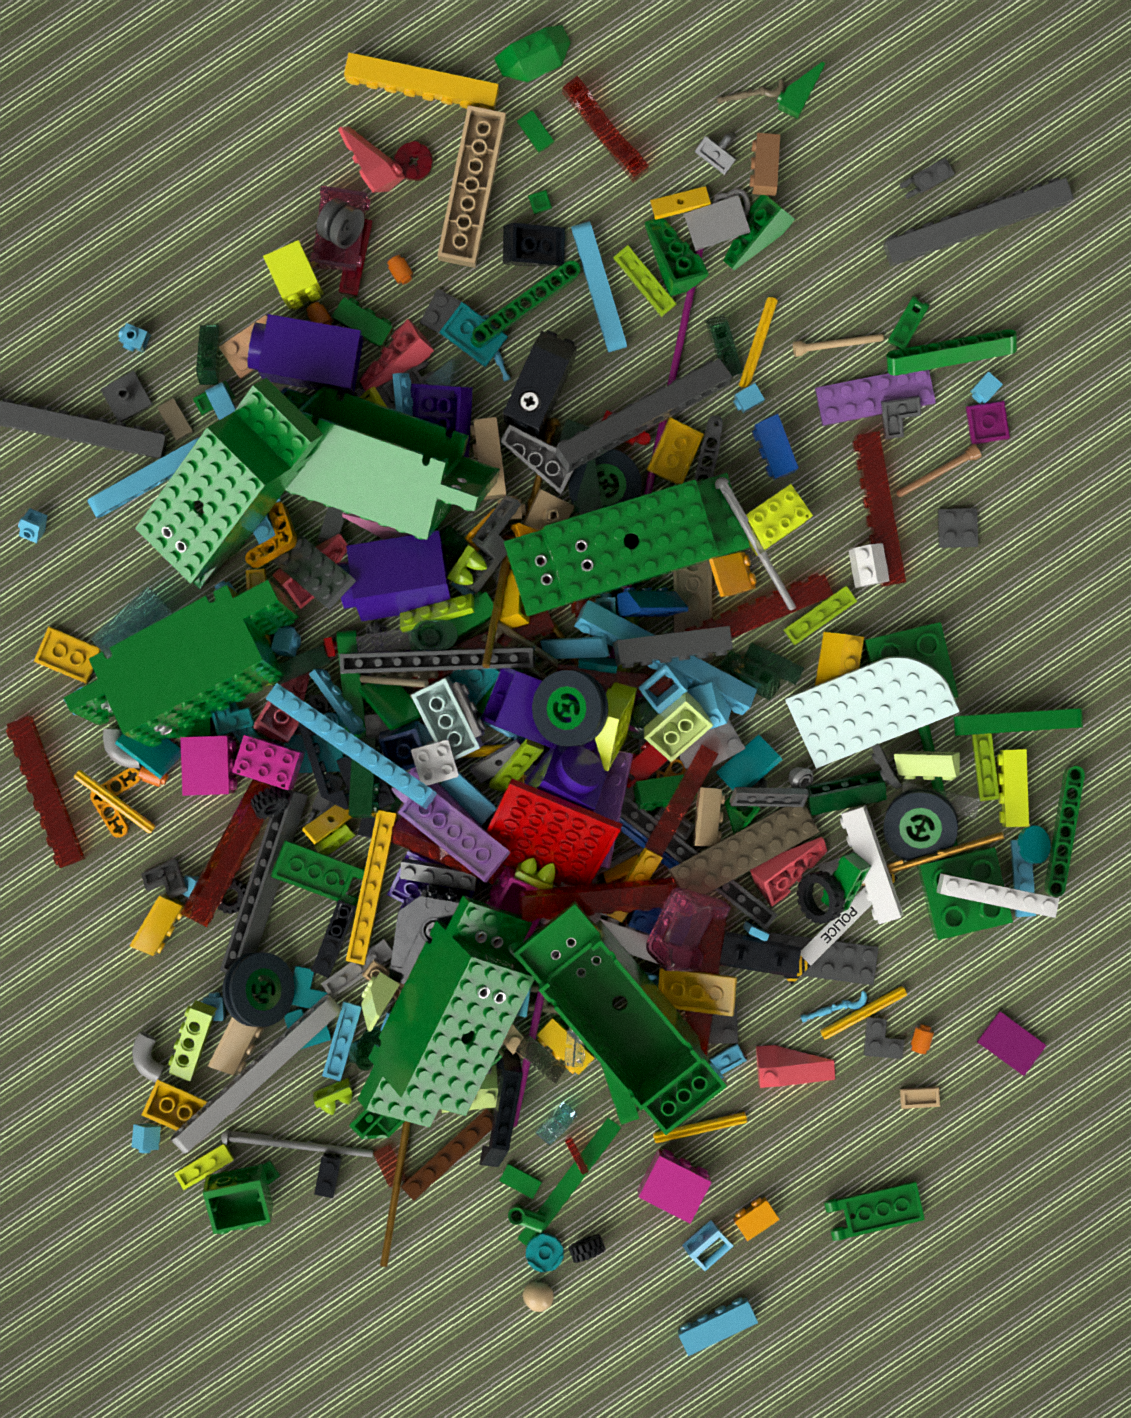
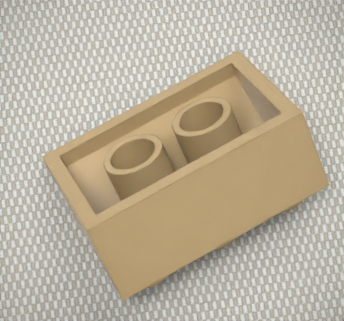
[692,787,725,846]
[208,1017,264,1075]

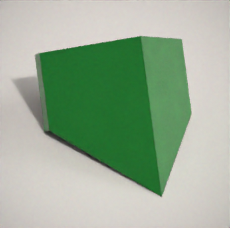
[724,794,761,834]

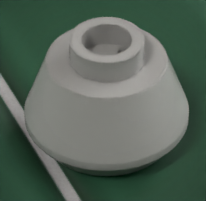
[788,767,813,789]

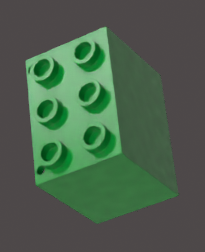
[202,1164,273,1235]

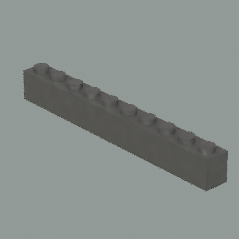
[883,177,1074,267]
[556,359,732,473]
[0,398,169,459]
[339,646,536,674]
[220,788,308,973]
[621,795,777,930]

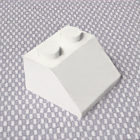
[849,543,889,588]

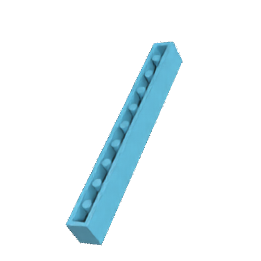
[574,600,757,715]
[266,683,437,809]

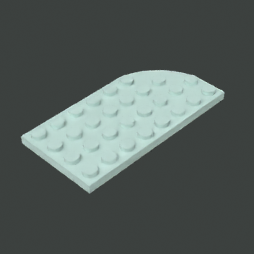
[785,656,960,768]

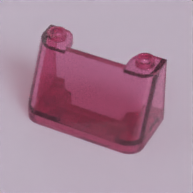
[310,185,371,271]
[646,888,731,972]

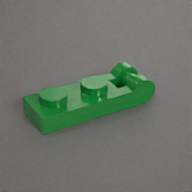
[887,295,930,349]

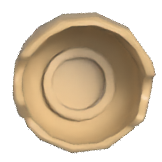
[523,1281,554,1312]

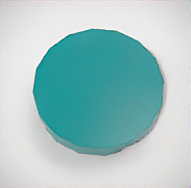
[1017,825,1051,864]
[526,1233,564,1272]

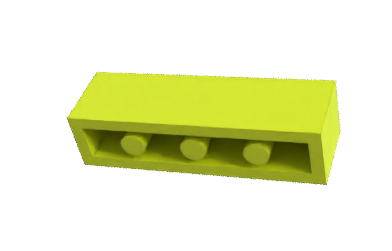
[997,749,1029,827]

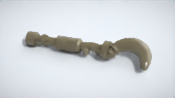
[716,79,785,104]

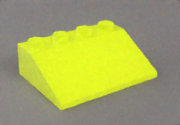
[595,682,637,771]

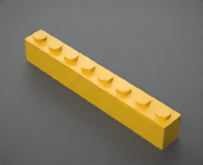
[344,53,499,111]

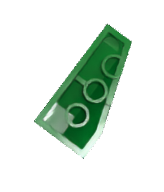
[723,195,795,271]
[644,218,709,296]

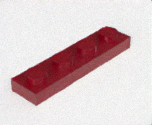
[338,219,373,297]

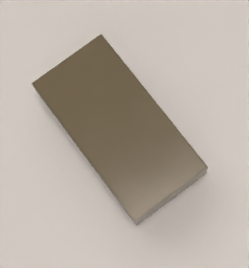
[157,398,194,441]

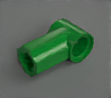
[508,1204,547,1233]

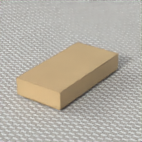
[900,1086,940,1109]

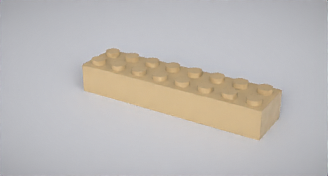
[437,105,506,268]

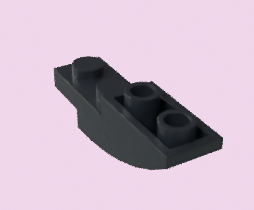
[311,900,357,978]

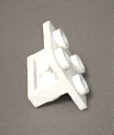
[411,739,459,785]

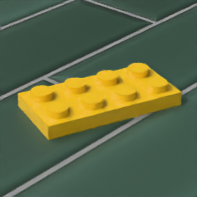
[658,967,737,1017]

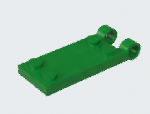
[270,840,365,909]
[824,1181,925,1241]

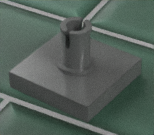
[100,371,153,422]

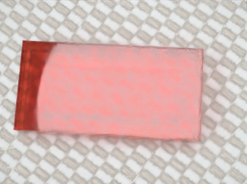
[565,1135,589,1175]
[373,1144,407,1188]

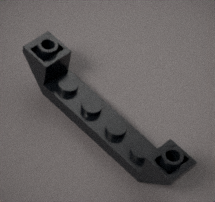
[298,698,350,810]
[479,1049,523,1167]

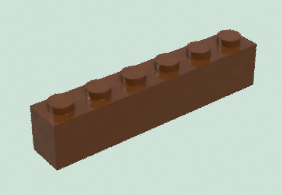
[401,1108,494,1201]

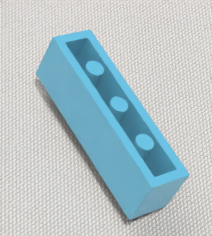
[677,1297,758,1356]

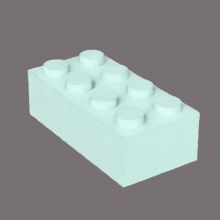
[411,675,483,760]

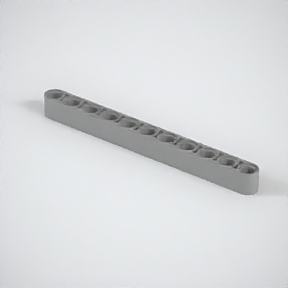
[170,994,342,1154]

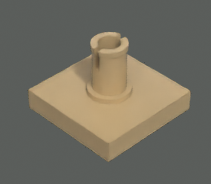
[523,489,574,531]

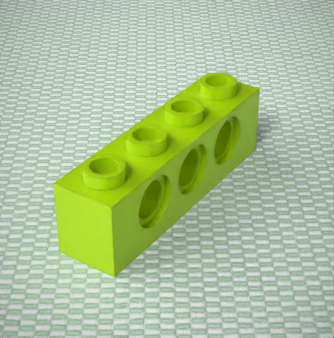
[168,1000,217,1081]

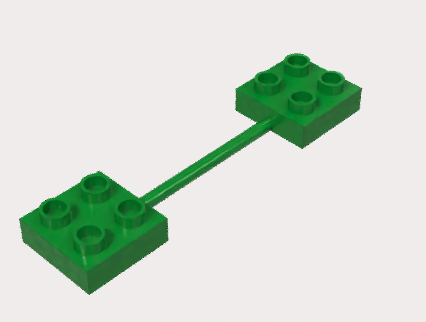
[863,622,1013,940]

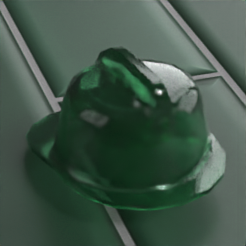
[411,620,458,651]
[628,696,659,739]
[349,1026,381,1071]

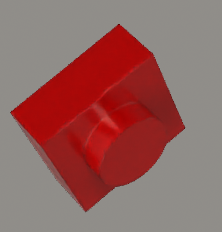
[323,637,338,659]

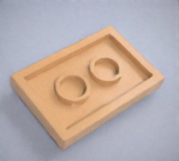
[219,315,267,379]

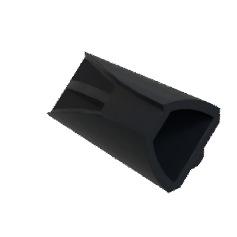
[719,931,802,978]

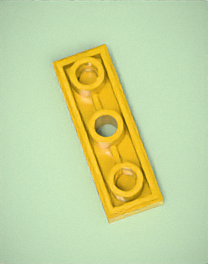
[650,186,711,220]
[302,805,352,844]

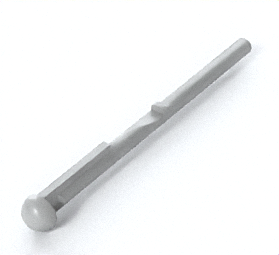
[715,477,796,611]
[221,1130,373,1157]

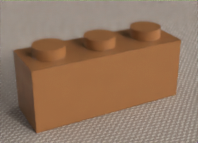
[749,133,780,196]

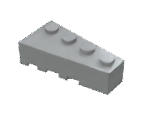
[501,424,573,494]

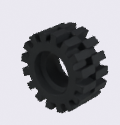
[251,786,289,820]
[212,878,247,914]
[568,1234,606,1263]

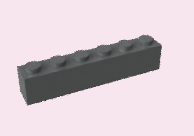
[613,626,733,668]

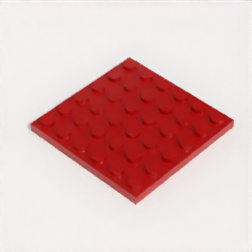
[486,778,622,889]

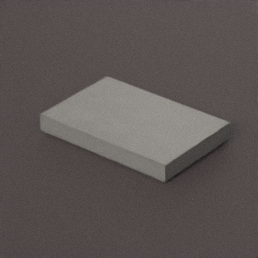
[684,195,750,251]

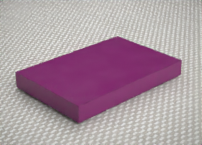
[976,1011,1047,1076]

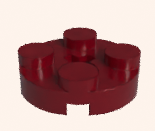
[394,141,433,181]

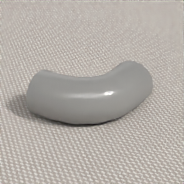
[103,728,141,769]
[132,1032,165,1083]

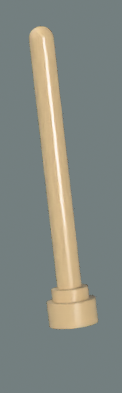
[793,334,885,357]

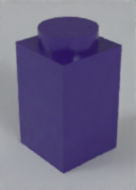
[248,314,364,396]
[336,531,451,622]
[481,668,596,751]
[523,744,608,812]

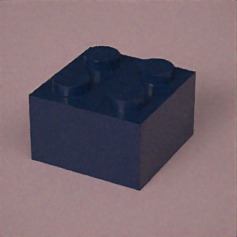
[378,721,425,770]

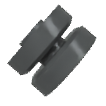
[316,198,365,249]

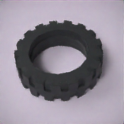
[797,871,845,924]

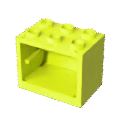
[263,240,324,310]
[746,484,813,556]

